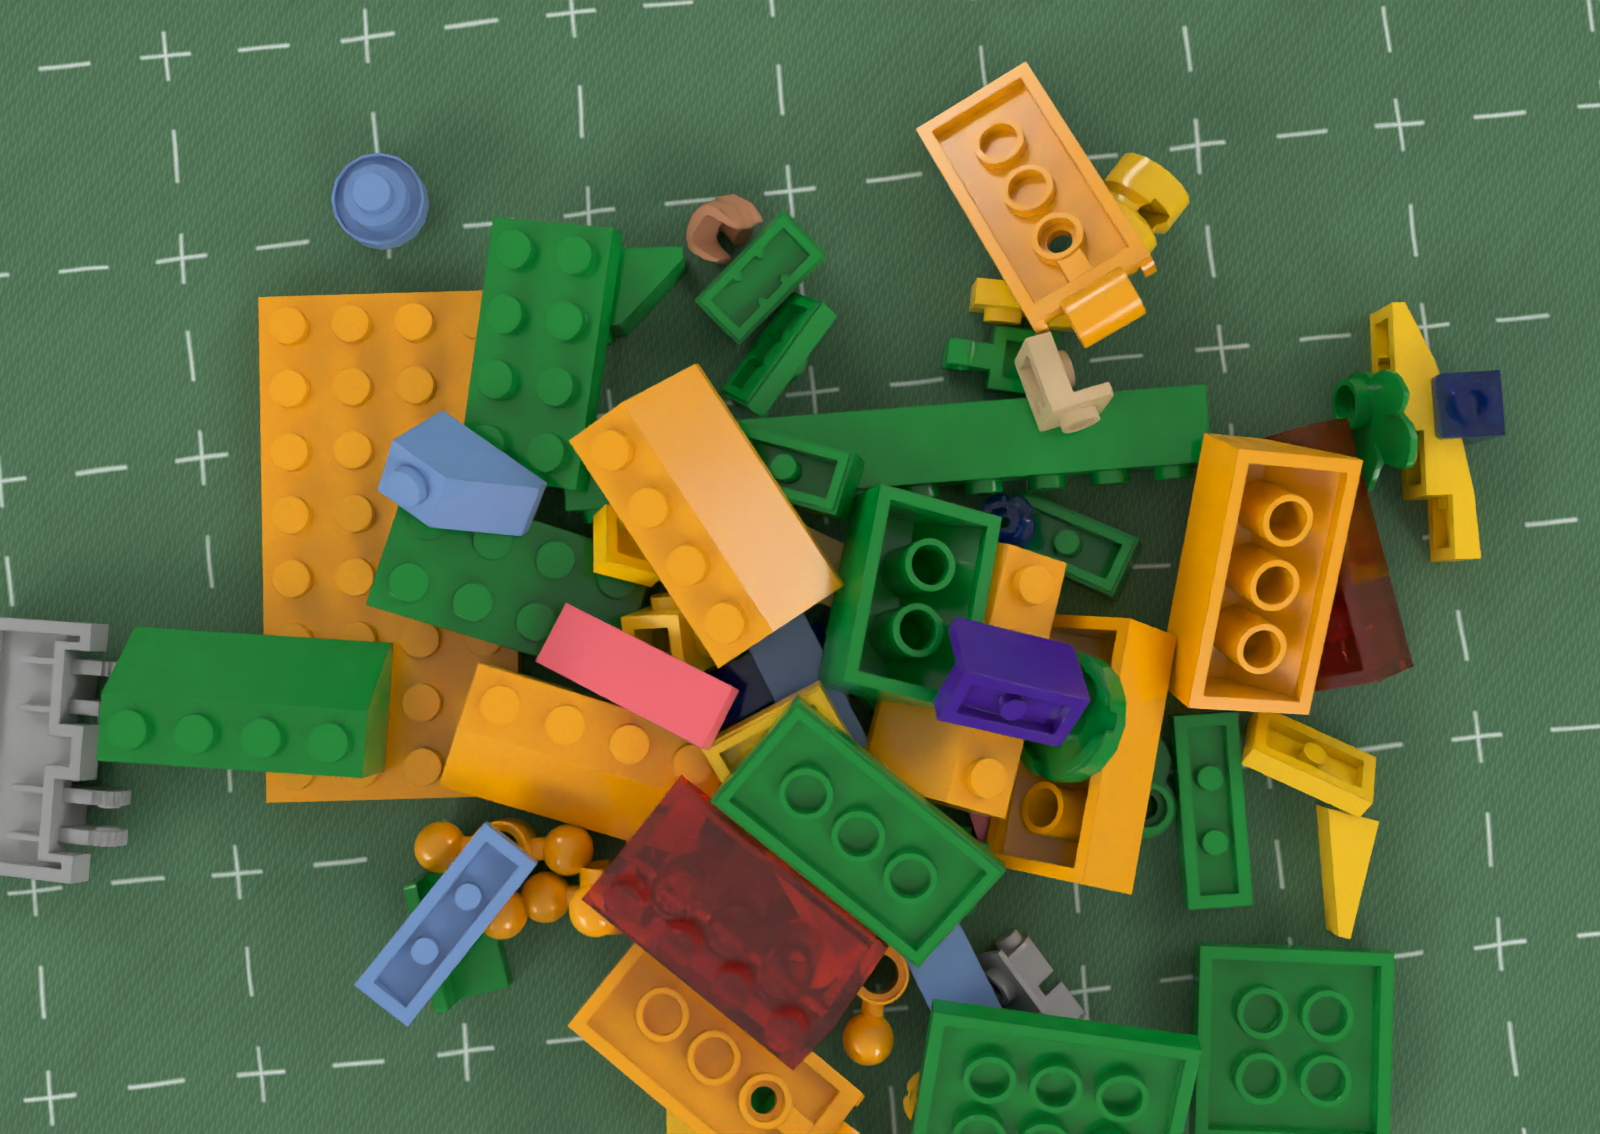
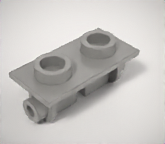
[975,928,1089,1020]

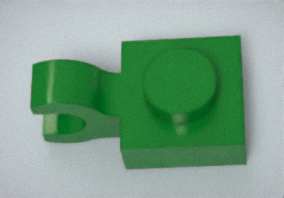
[941,325,1058,398]

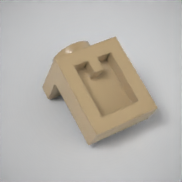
[1014,331,1114,433]

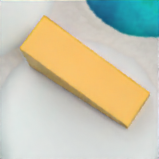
[1316,804,1379,939]

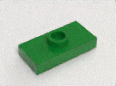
[693,210,828,346]
[721,292,838,418]

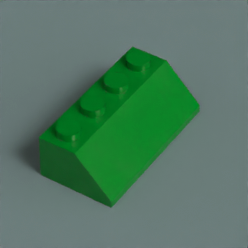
[96,627,394,778]

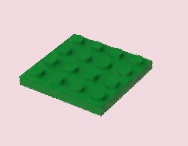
[909,999,1202,1134]

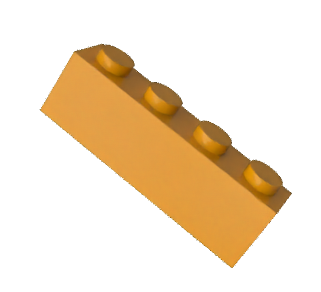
[569,364,845,668]
[1167,433,1363,715]
[865,542,1067,819]
[986,614,1177,895]
[439,661,720,858]

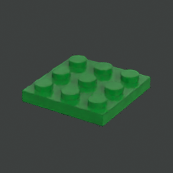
[1189,941,1395,1134]

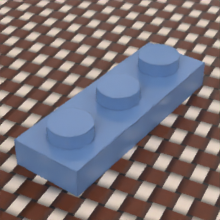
[354,821,538,1027]

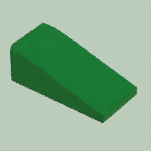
[738,422,865,523]
[999,490,1142,602]

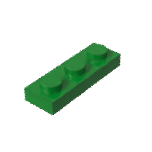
[1168,711,1253,910]

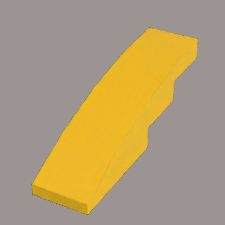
[1370,302,1481,562]

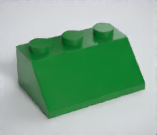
[817,484,1002,708]

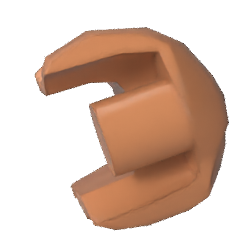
[686,194,763,265]

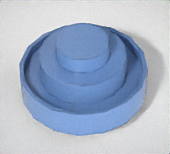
[331,153,429,250]

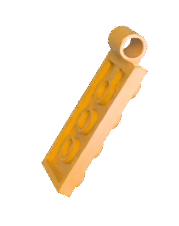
[916,61,1157,349]
[567,919,865,1134]

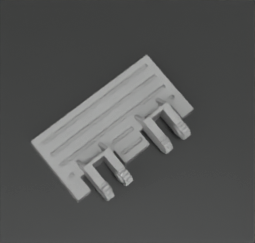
[0,617,131,884]

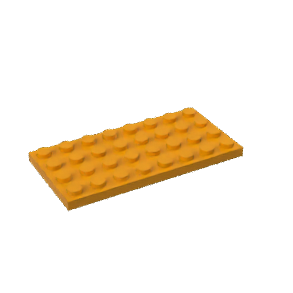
[258,290,523,803]

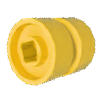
[1103,153,1190,276]

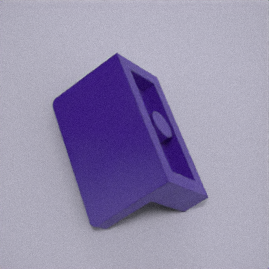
[933,617,1091,748]

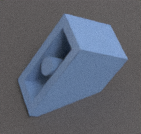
[378,410,547,536]

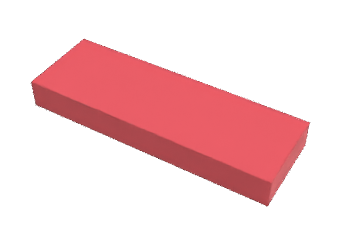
[535,603,739,751]

